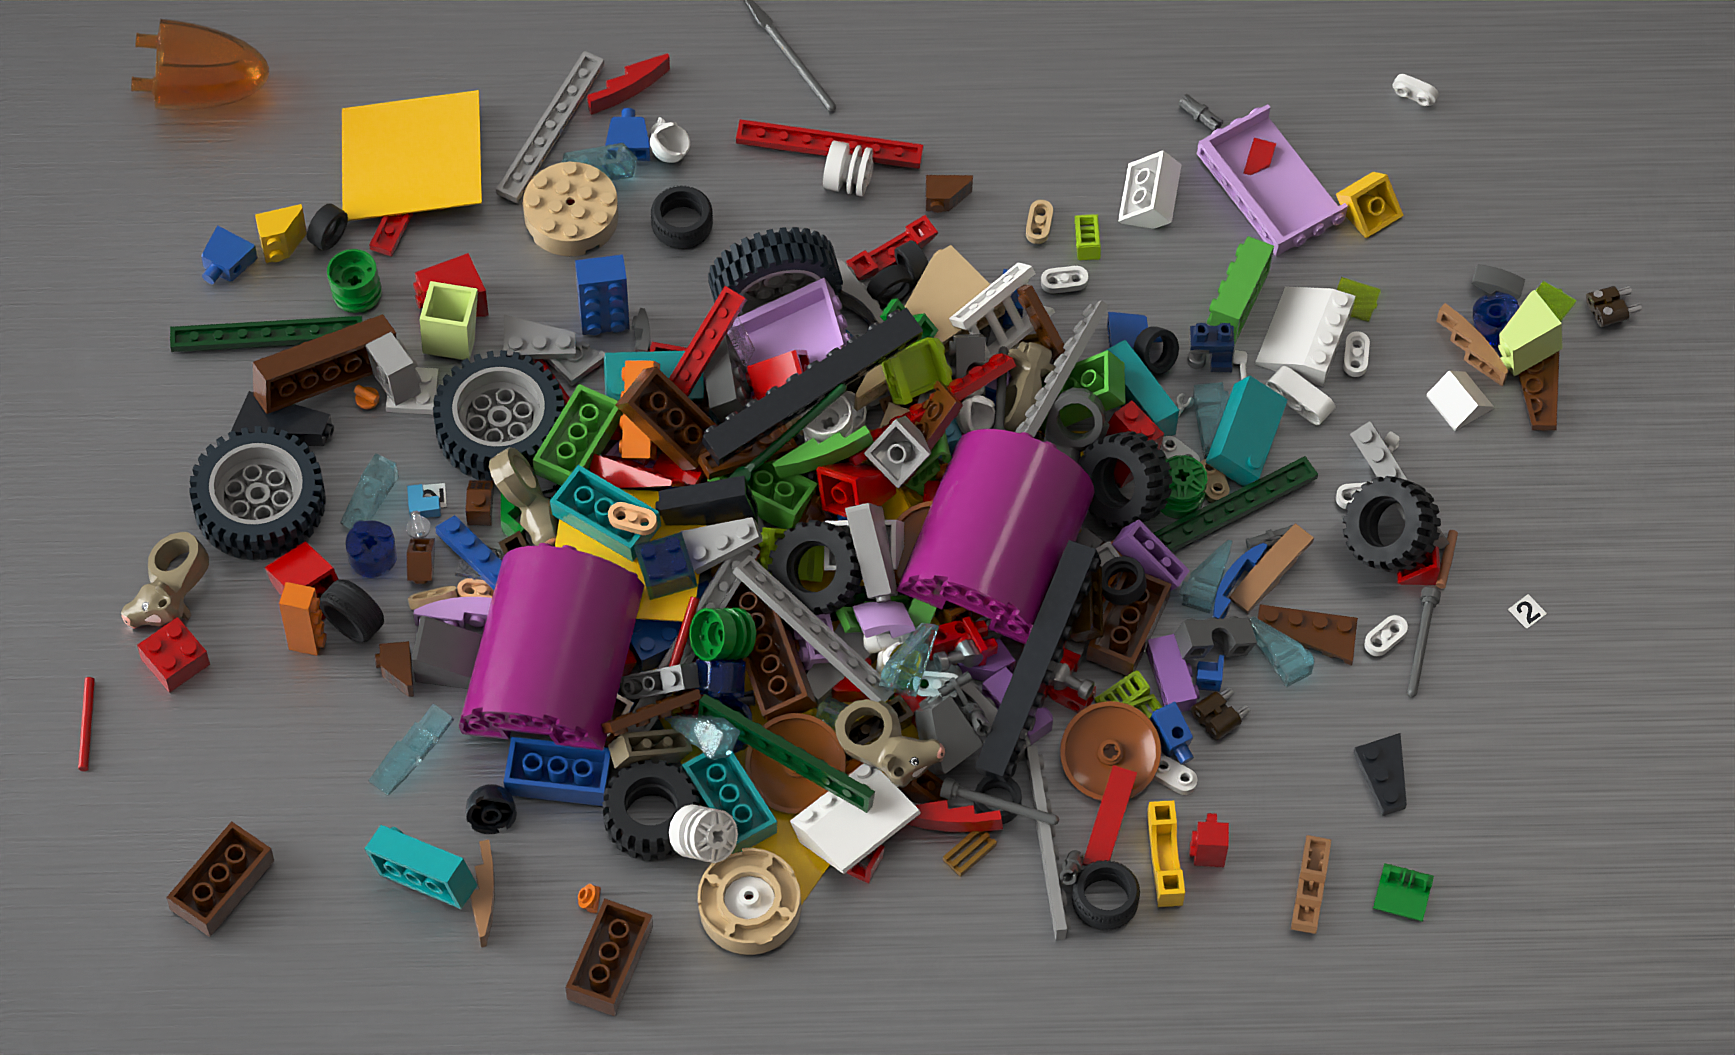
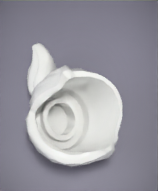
[650,117,690,163]
[956,386,995,434]

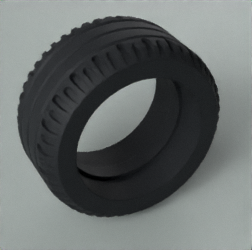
[651,185,713,249]
[320,579,384,643]
[1072,860,1140,930]

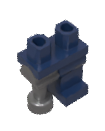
[1187,323,1234,372]

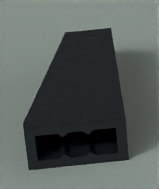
[231,391,334,446]
[655,475,758,525]

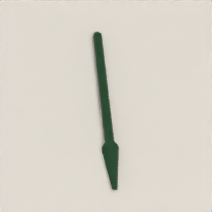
[729,384,847,482]

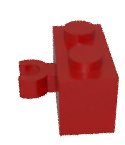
[1189,813,1229,867]

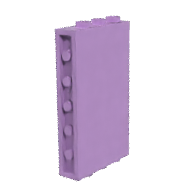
[1197,104,1348,256]
[703,278,851,397]

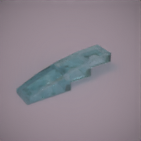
[368,704,454,795]

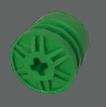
[327,249,382,313]
[1160,455,1208,519]
[689,608,756,661]

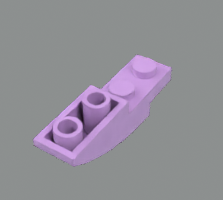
[414,597,492,629]

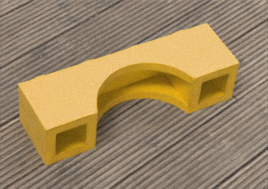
[1147,800,1185,907]

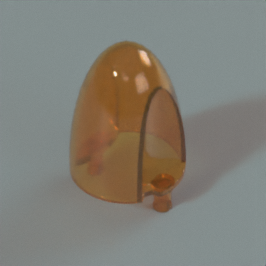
[131,18,270,110]

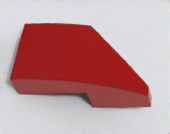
[1243,137,1276,175]

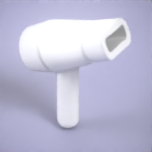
[864,631,912,678]

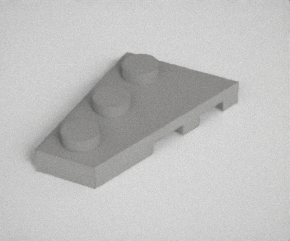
[504,314,576,360]
[541,321,605,386]
[681,517,763,574]

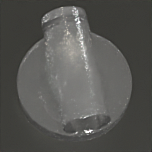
[406,511,431,539]

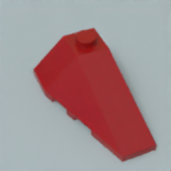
[589,454,686,490]

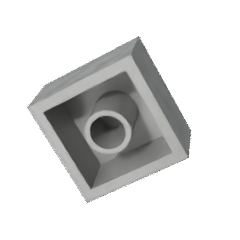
[366,332,421,406]

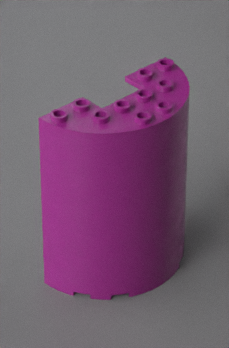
[896,429,1094,644]
[459,543,644,750]

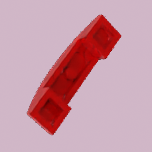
[846,215,938,281]

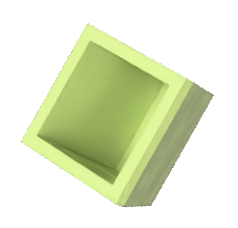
[419,281,478,360]
[1498,290,1563,376]

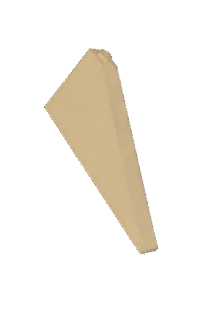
[854,245,1005,411]

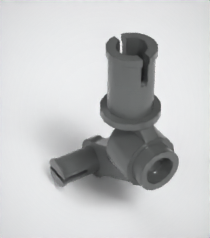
[937,671,992,736]

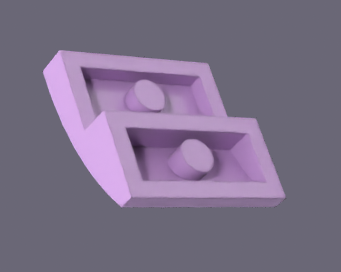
[852,601,916,639]

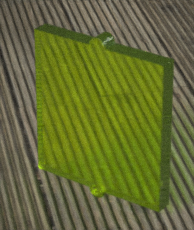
[1337,277,1381,322]
[1536,281,1576,322]

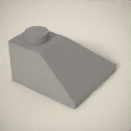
[864,416,931,488]

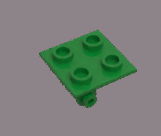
[1373,863,1434,922]

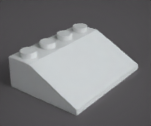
[1255,287,1355,387]
[790,764,920,874]

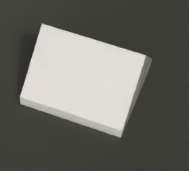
[1427,370,1494,431]

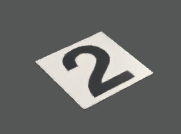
[423,483,447,508]
[1508,594,1547,629]

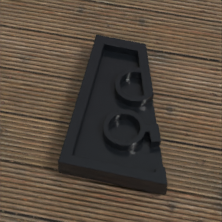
[1353,733,1407,816]

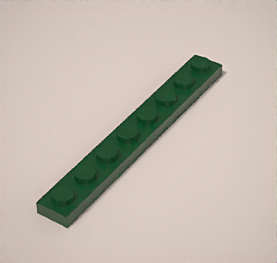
[170,316,363,352]
[1153,456,1318,552]
[698,694,875,813]

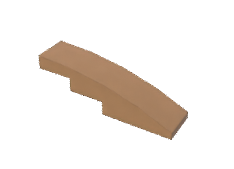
[1437,303,1508,386]
[1229,523,1314,614]
[1291,835,1332,934]
[470,839,495,947]

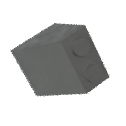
[412,616,482,689]
[914,695,983,775]

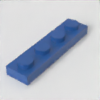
[435,515,502,590]

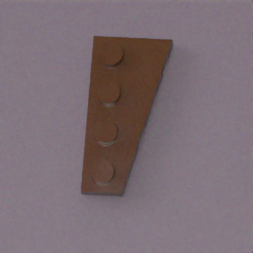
[1016,285,1065,366]
[1518,350,1560,431]
[904,380,963,484]
[698,425,798,480]
[1256,604,1358,665]
[601,689,701,736]

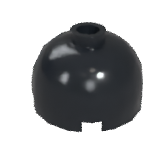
[465,784,517,834]

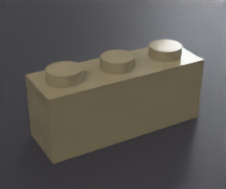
[608,728,693,769]

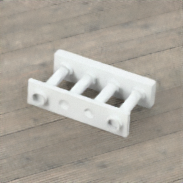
[949,263,1055,366]

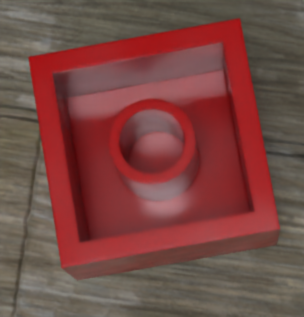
[137,617,210,693]

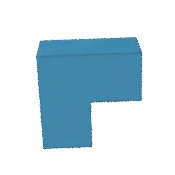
[407,484,441,520]

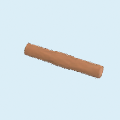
[1436,530,1458,589]

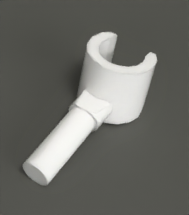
[1233,350,1247,380]
[1177,393,1194,418]
[1384,431,1399,453]

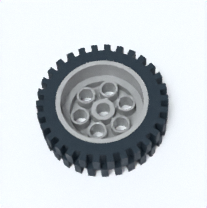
[708,227,843,318]
[433,350,564,481]
[189,426,326,560]

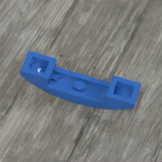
[1213,543,1268,619]

